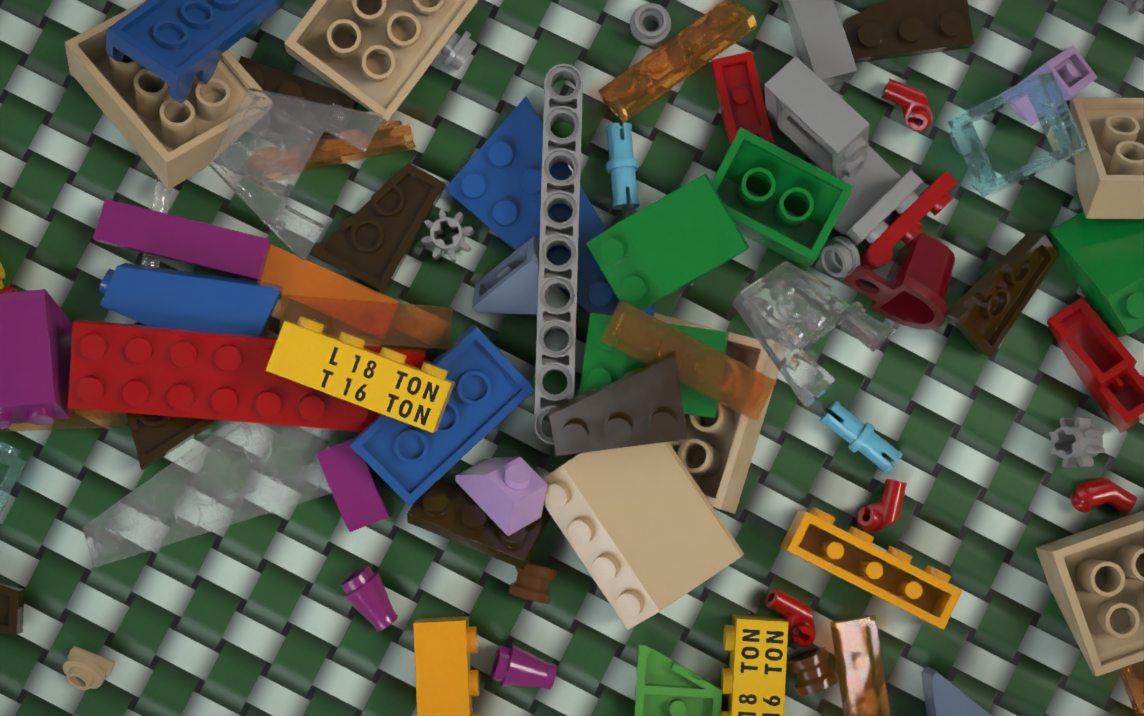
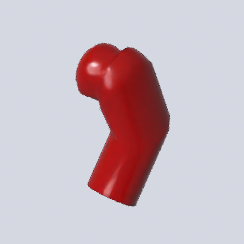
[881,78,933,132]
[1070,477,1137,514]
[857,479,907,532]
[765,588,816,647]

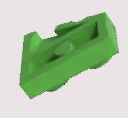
[634,643,722,716]

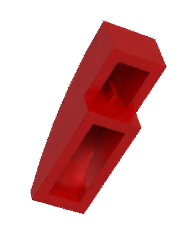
[1047,297,1144,433]

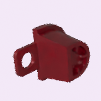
[843,232,955,330]

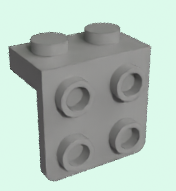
[833,145,923,246]

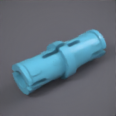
[605,122,640,210]
[819,400,903,474]

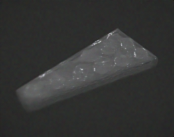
[83,421,332,568]

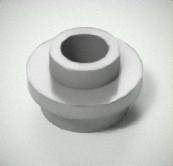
[630,3,671,45]
[441,30,477,71]
[821,236,860,278]

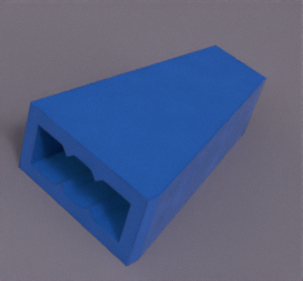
[99,263,283,336]

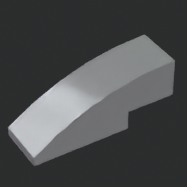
[782,0,857,85]

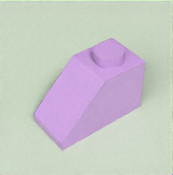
[1006,45,1098,126]
[455,457,548,536]

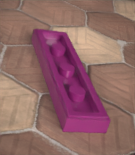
[93,199,271,282]

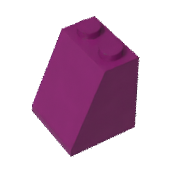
[0,289,73,429]

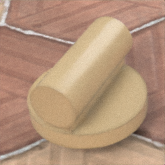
[63,646,115,690]

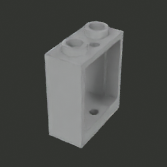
[764,56,870,179]

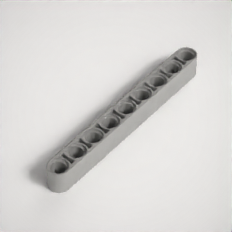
[534,63,583,445]

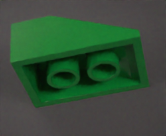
[586,174,750,317]
[1047,211,1144,338]
[579,313,729,418]

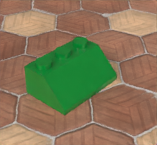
[711,127,854,268]

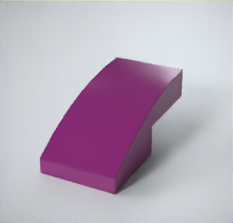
[316,439,390,532]

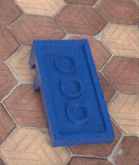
[106,0,282,103]
[350,325,535,506]

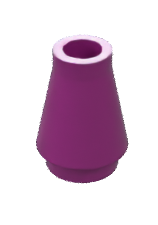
[340,565,398,632]
[491,644,557,690]

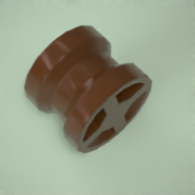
[508,561,558,604]
[786,647,838,696]

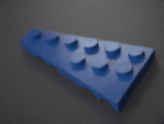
[445,97,658,321]

